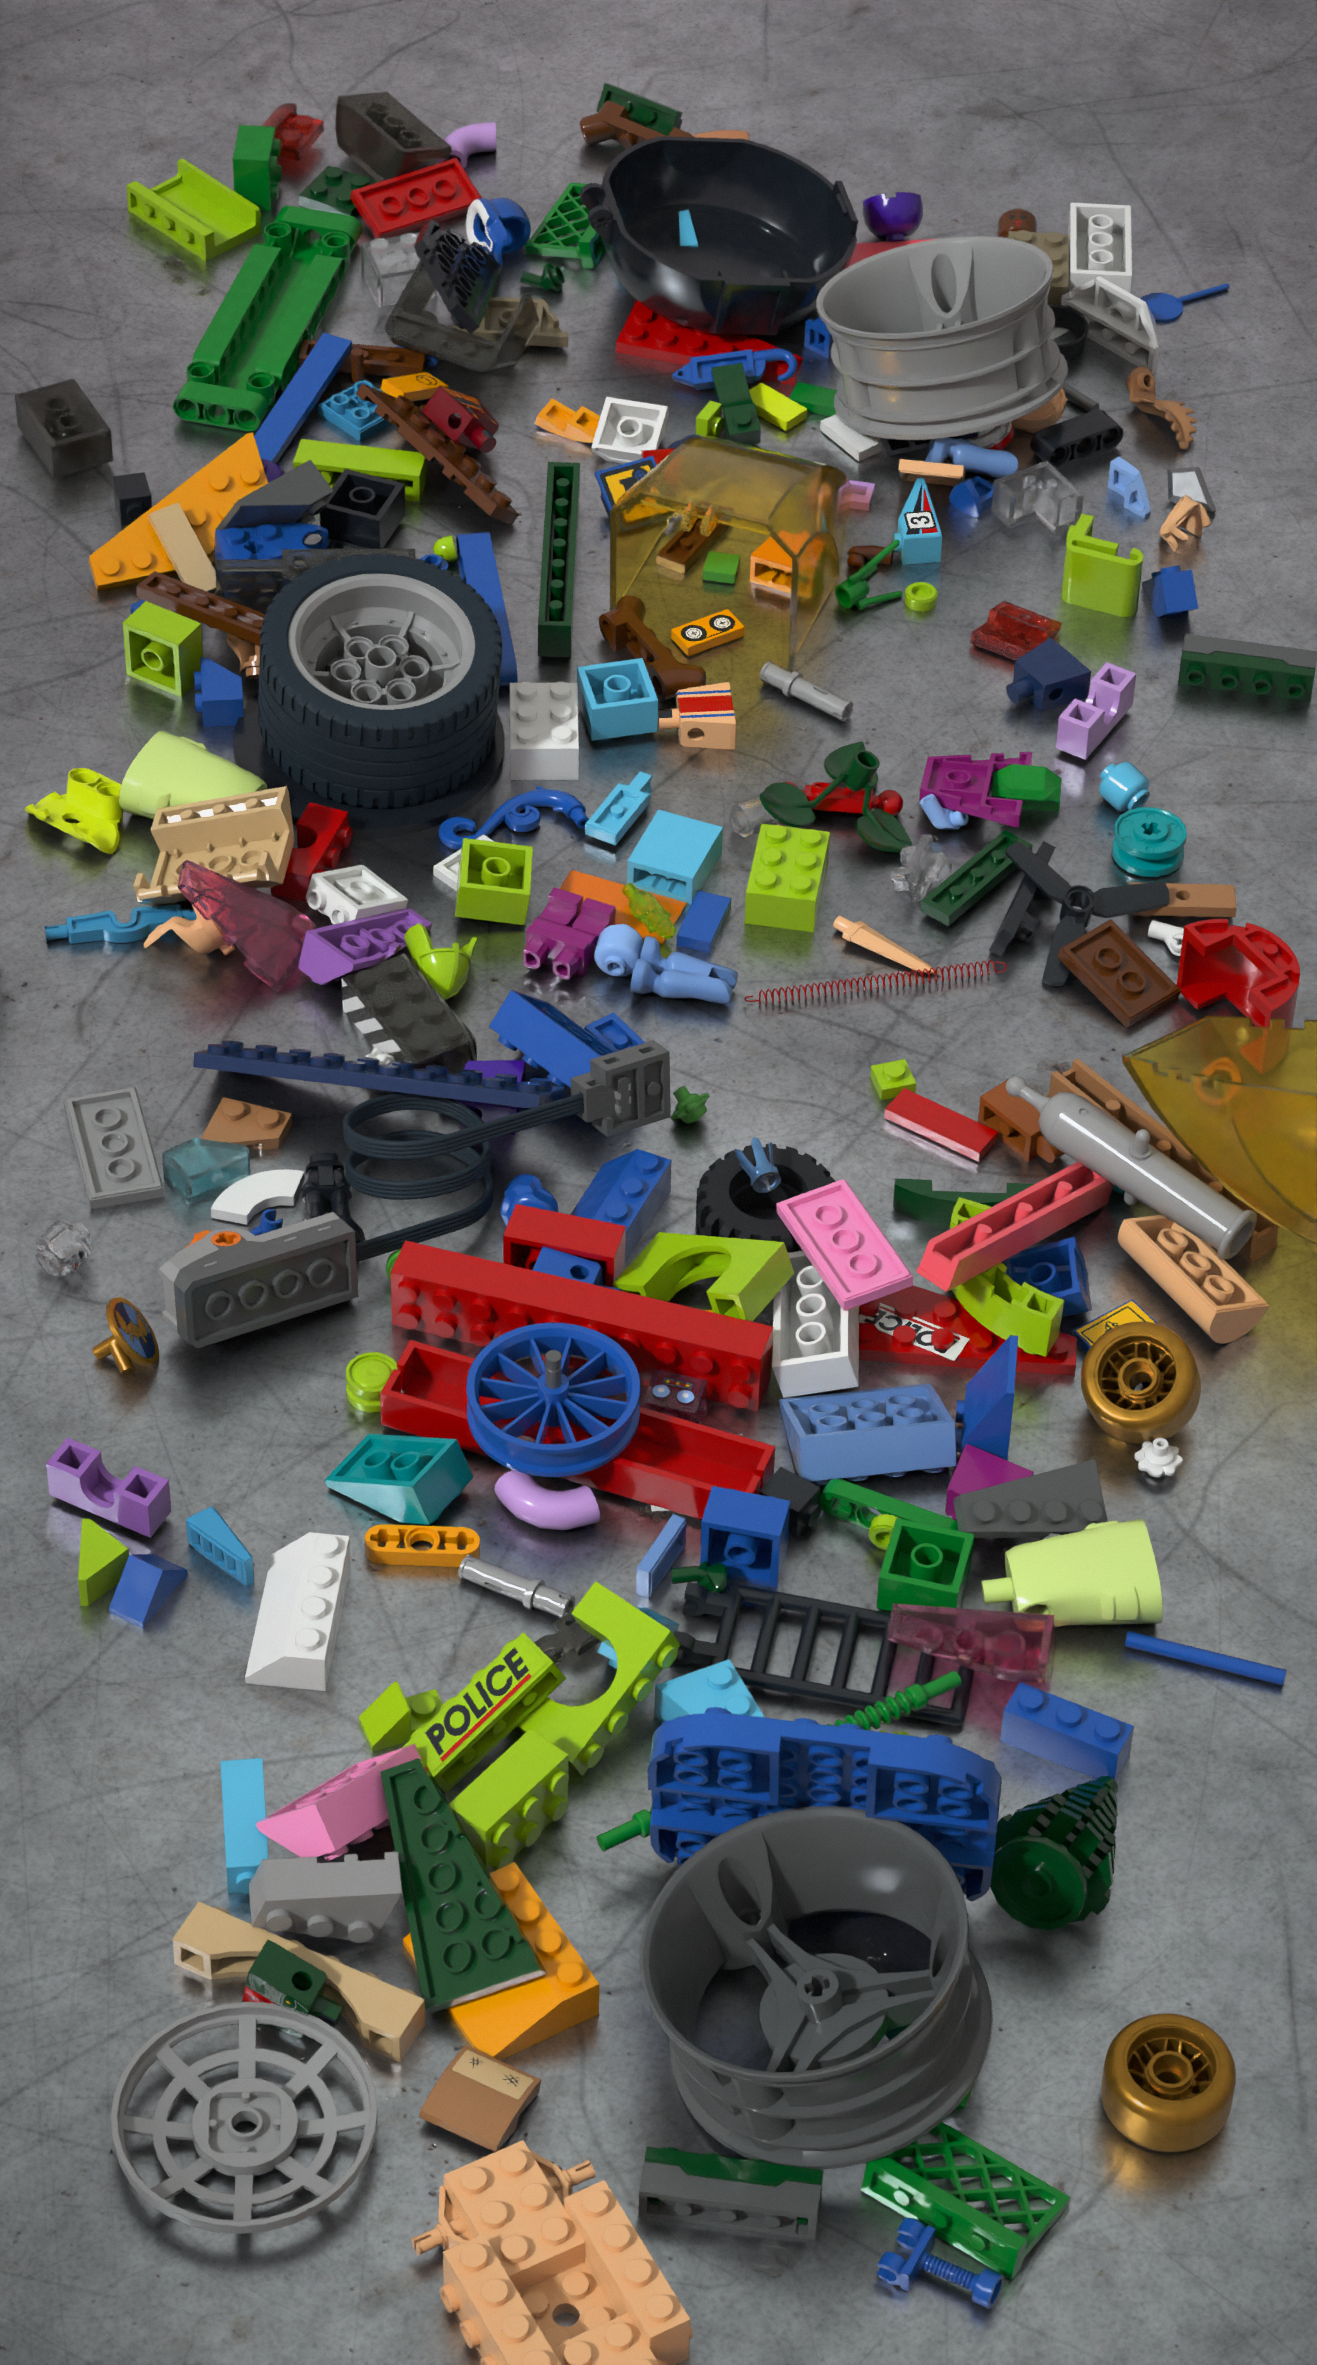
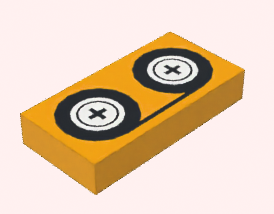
[671,609,745,656]

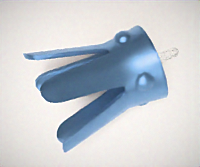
[735,1137,781,1193]

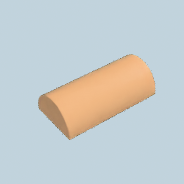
[1118,1215,1269,1344]

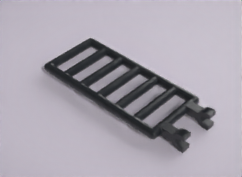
[672,1582,982,1726]

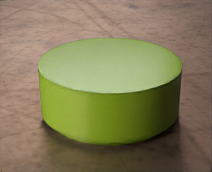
[904,582,938,612]
[868,1514,900,1550]

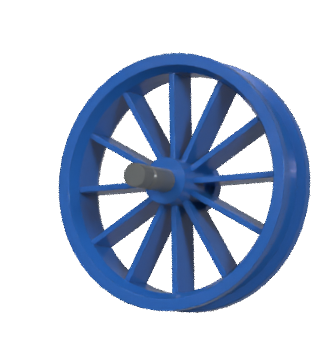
[466,1323,640,1477]

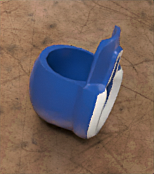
[466,198,531,266]

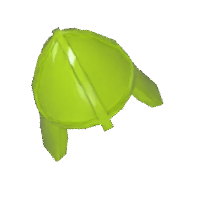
[404,923,478,1000]

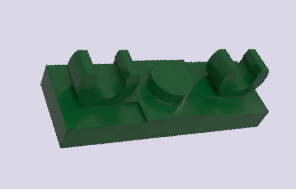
[596,83,683,136]

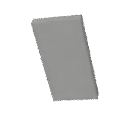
[64,1087,164,1210]

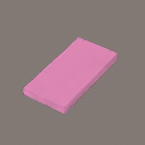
[776,1179,913,1311]

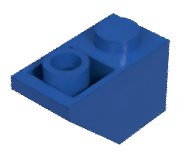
[1142,566,1198,617]
[194,657,244,727]

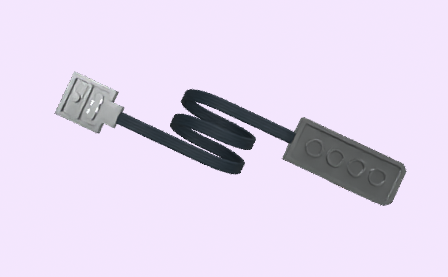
[159,1040,671,1349]

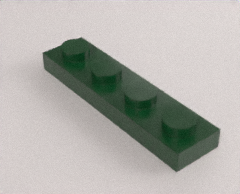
[920,830,1033,926]

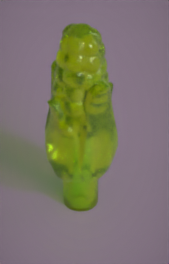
[622,883,676,939]

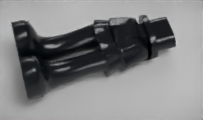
[301,1153,366,1243]

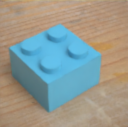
[577,658,658,741]

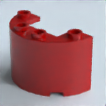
[1177,919,1300,1074]

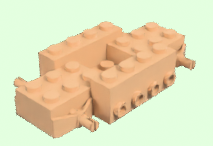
[411,2140,693,2365]

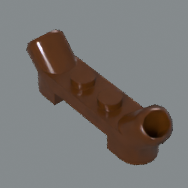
[580,101,694,149]
[599,595,706,702]

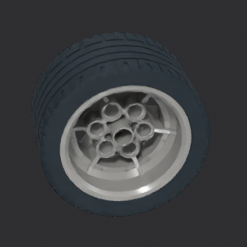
[258,553,503,808]

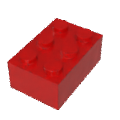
[503,1204,626,1287]

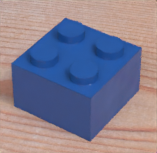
[700,1486,790,1588]

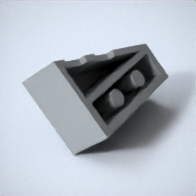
[249,1852,402,1943]

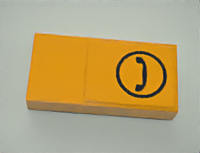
[381,372,448,402]

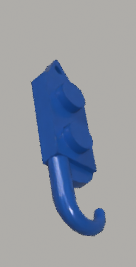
[672,348,798,391]

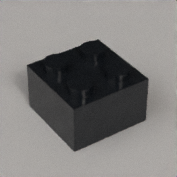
[320,469,405,552]

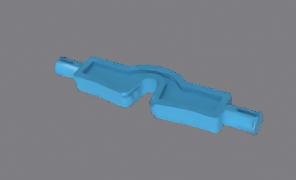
[45,904,197,944]

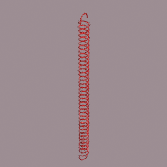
[744,960,1007,1006]

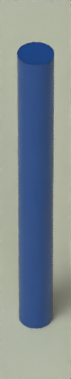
[1125,1631,1287,1686]

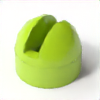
[433,535,458,563]

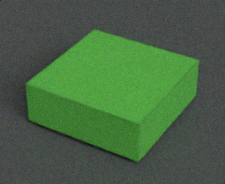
[702,551,741,584]

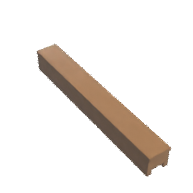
[1047,1058,1280,1263]

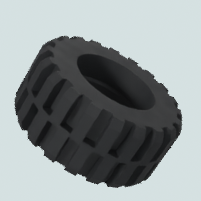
[695,1144,836,1253]

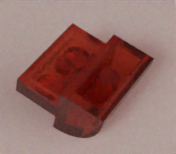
[261,103,324,161]

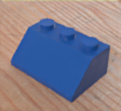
[570,1149,672,1263]

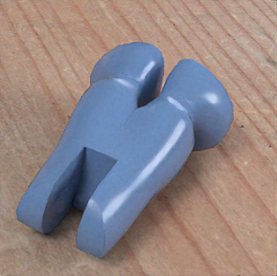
[925,437,1018,479]
[630,936,738,1005]

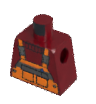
[422,386,499,453]

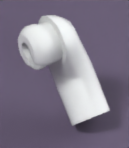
[1148,920,1184,956]

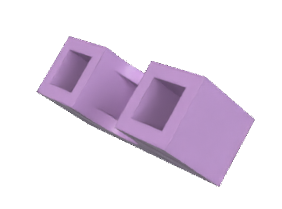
[1056,662,1136,760]

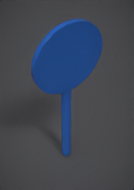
[1140,283,1230,322]

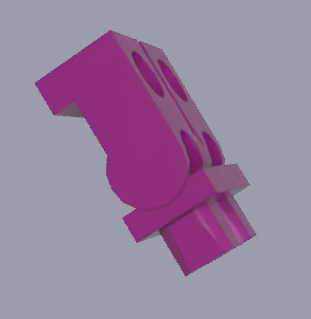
[523,887,616,980]

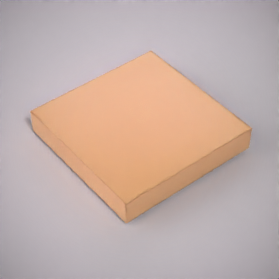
[898,459,966,486]

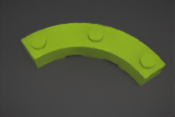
[949,1197,1064,1357]

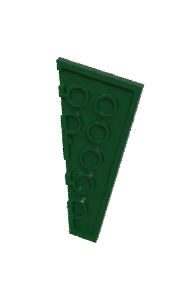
[381,1758,548,2013]

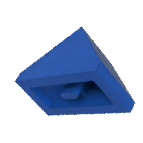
[109,1554,188,1628]

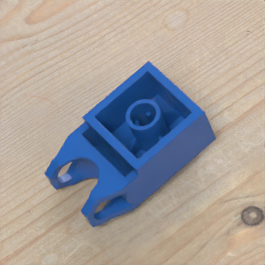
[215,522,338,602]

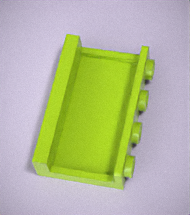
[126,158,261,262]

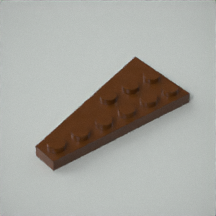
[356,383,519,525]

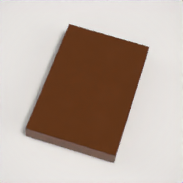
[1057,919,1181,1028]

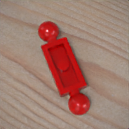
[782,782,903,816]

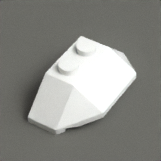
[1061,276,1159,374]

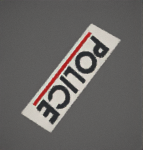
[859,1303,970,1361]

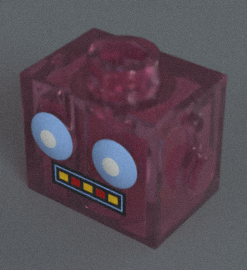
[641,1369,708,1424]

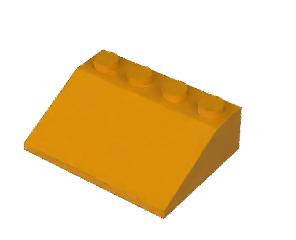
[403,1862,599,2061]

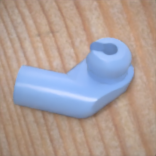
[919,794,969,830]

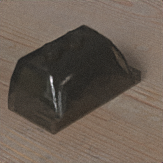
[335,92,452,182]

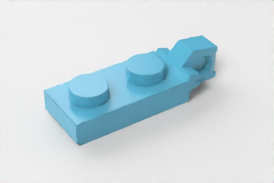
[585,771,652,846]

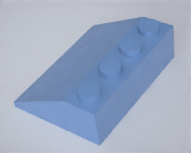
[779,1383,956,1485]

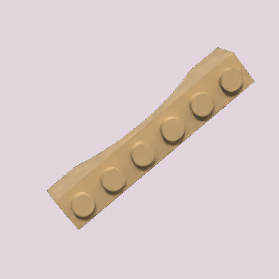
[173,1902,425,2063]

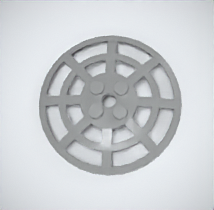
[111,2002,378,2234]

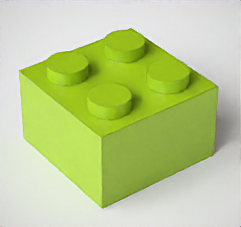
[123,601,203,697]
[455,838,533,925]

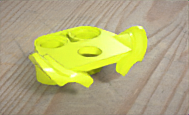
[24,768,123,854]

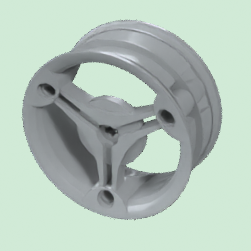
[816,236,1068,440]

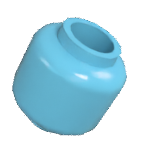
[1099,762,1150,812]

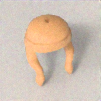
[144,891,237,956]

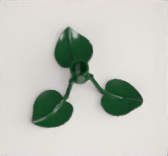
[759,741,913,852]

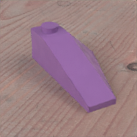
[298,907,432,985]

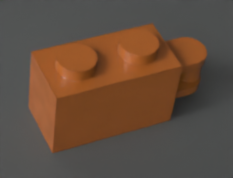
[978,1079,1065,1163]

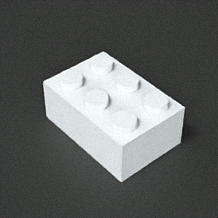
[510,682,579,780]

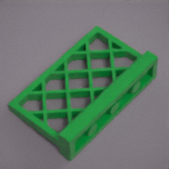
[525,182,606,269]
[861,2122,1071,2280]

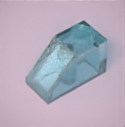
[162,1138,250,1205]

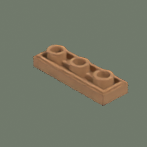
[1129,882,1237,919]

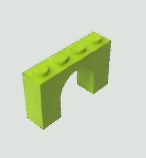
[613,1232,794,1322]
[514,1581,681,1776]

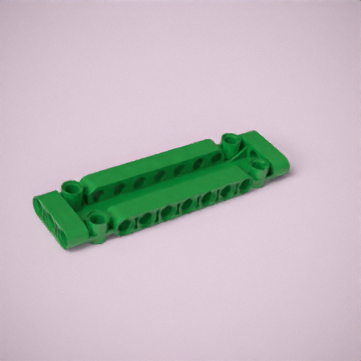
[173,206,363,432]

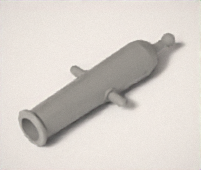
[1006,1076,1257,1260]

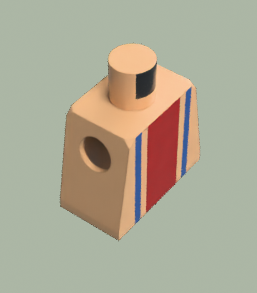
[658,682,736,750]

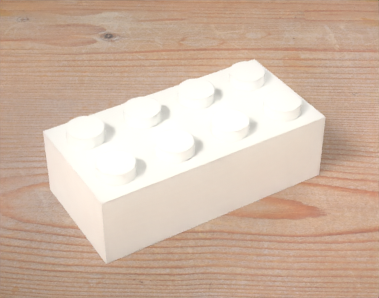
[1068,203,1132,293]
[772,1251,859,1398]

